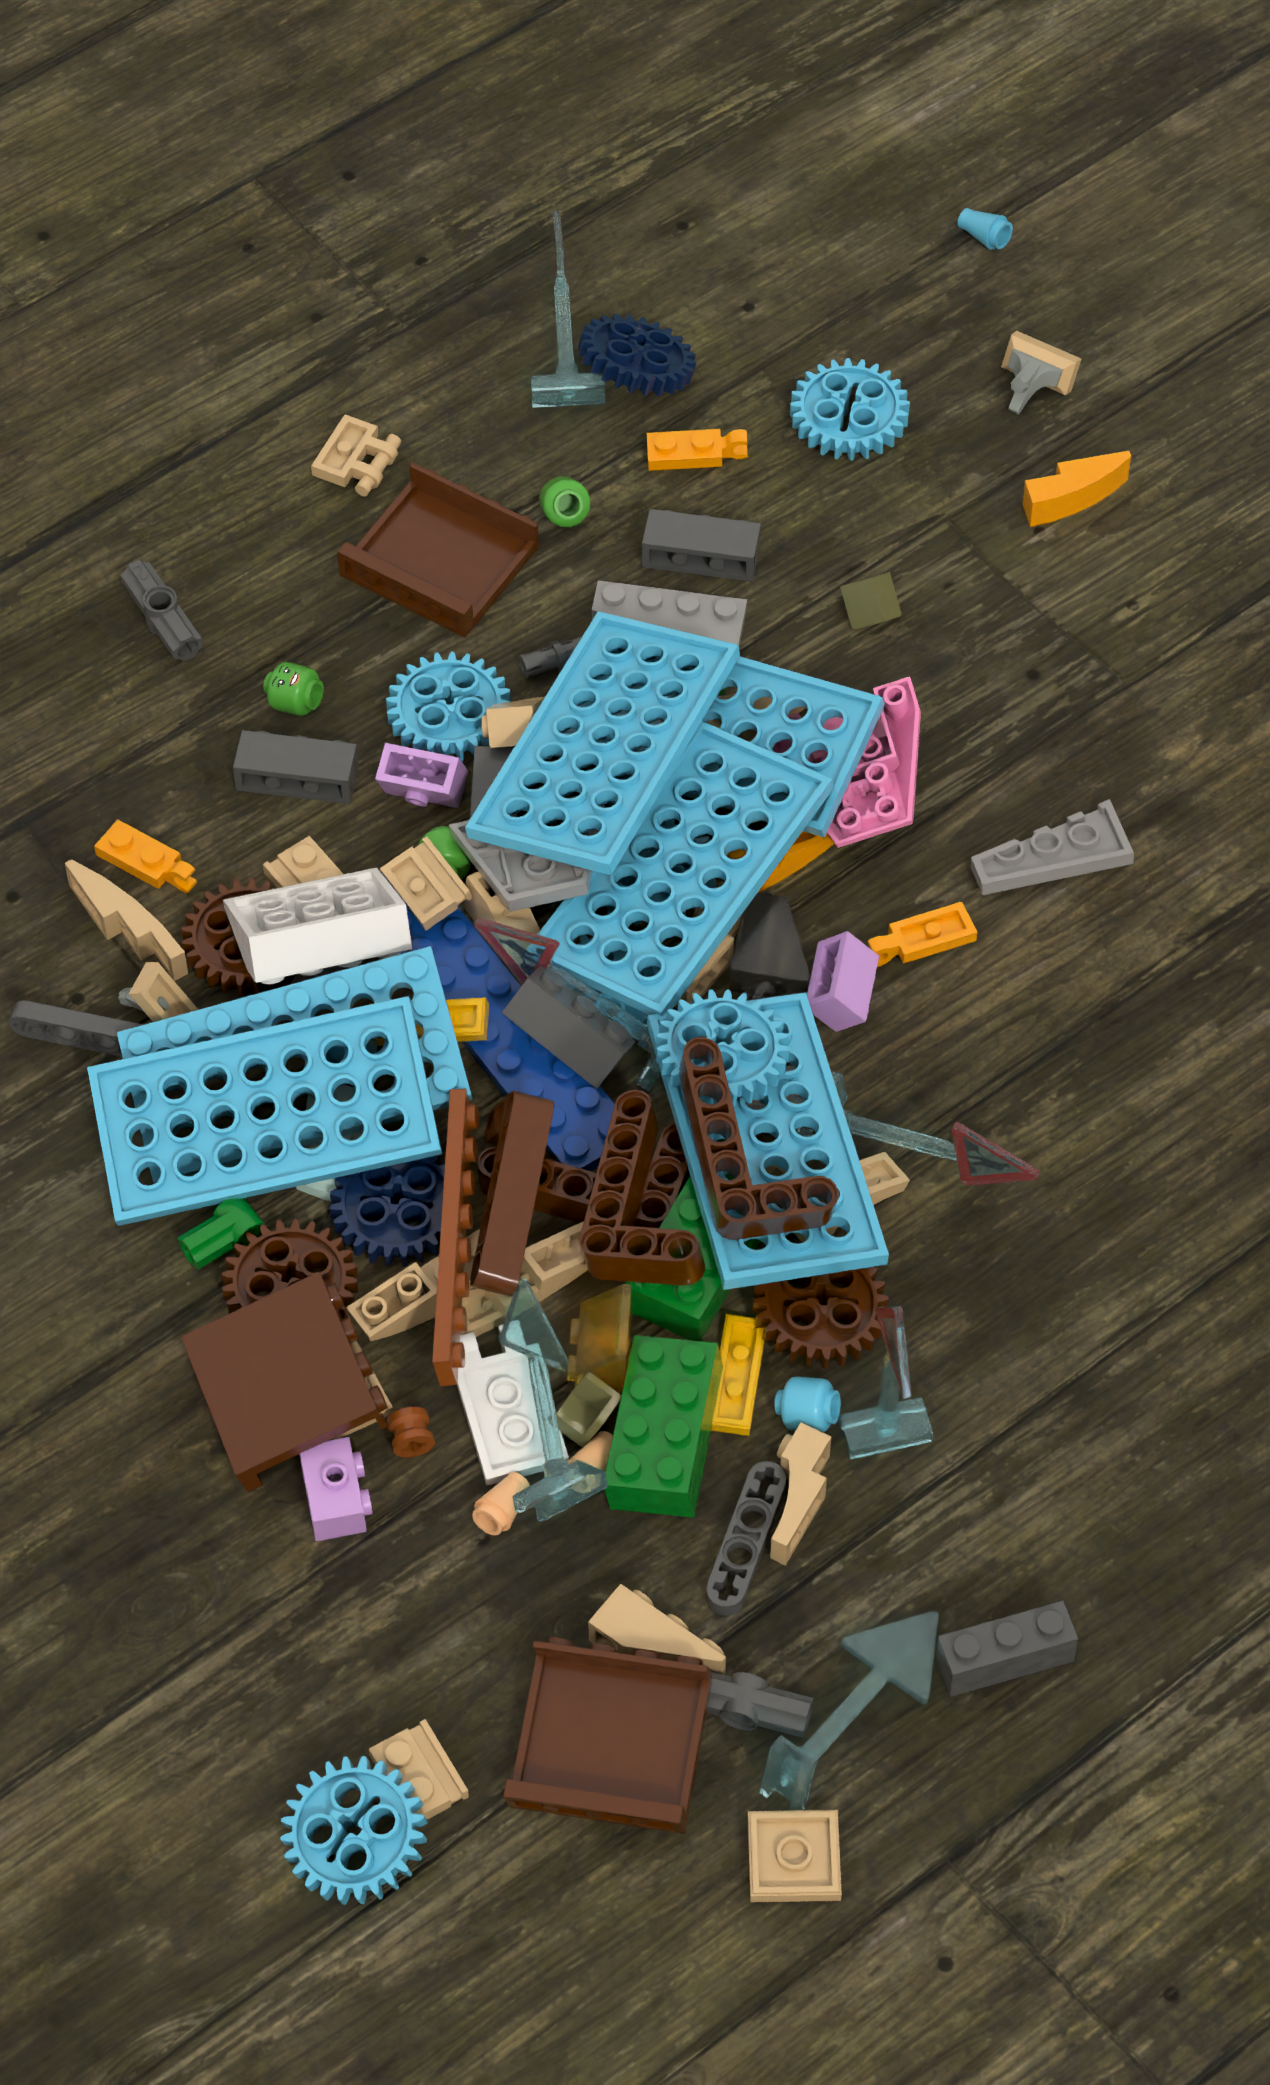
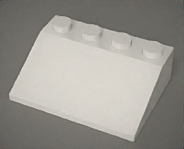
[223,868,412,984]

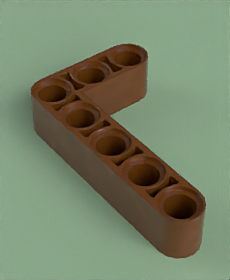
[679,1037,839,1240]
[470,1090,554,1297]
[579,1090,705,1286]
[478,1123,690,1228]

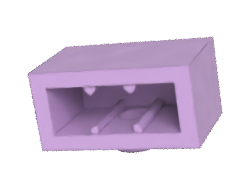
[375,743,469,808]
[807,931,879,1032]
[299,1437,373,1541]

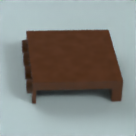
[337,462,539,638]
[181,1272,388,1492]
[503,1637,713,1834]

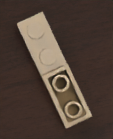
[346,1229,480,1341]

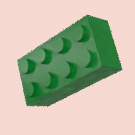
[624,1173,760,1341]
[603,1335,723,1518]

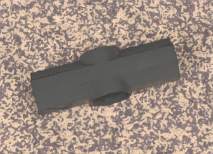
[120,559,203,662]
[707,1671,814,1738]

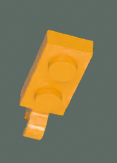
[647,429,748,471]
[94,819,197,893]
[868,902,978,967]

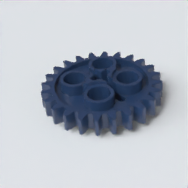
[578,314,697,396]
[330,1155,445,1267]

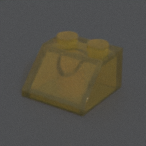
[567,1284,632,1395]

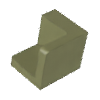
[840,572,901,630]
[549,1372,622,1448]

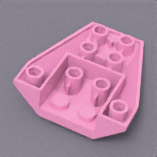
[773,676,921,848]

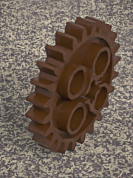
[182,878,290,996]
[222,1218,358,1319]
[752,1243,889,1369]

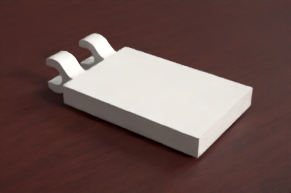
[457,1322,569,1486]

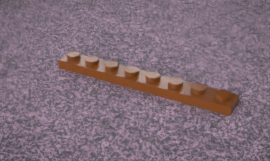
[432,1088,479,1386]

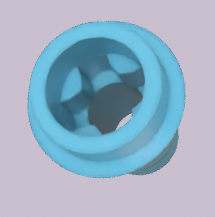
[958,208,1013,250]

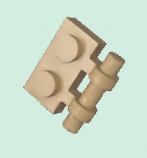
[311,415,401,496]

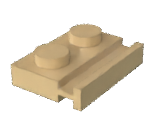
[263,836,344,888]
[380,836,473,931]
[369,1719,469,1819]

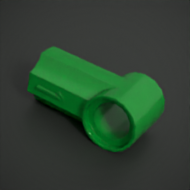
[177,1198,267,1270]

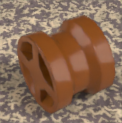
[387,1407,435,1458]

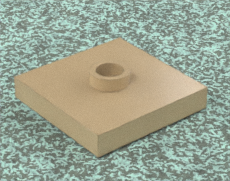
[748,1810,842,1902]

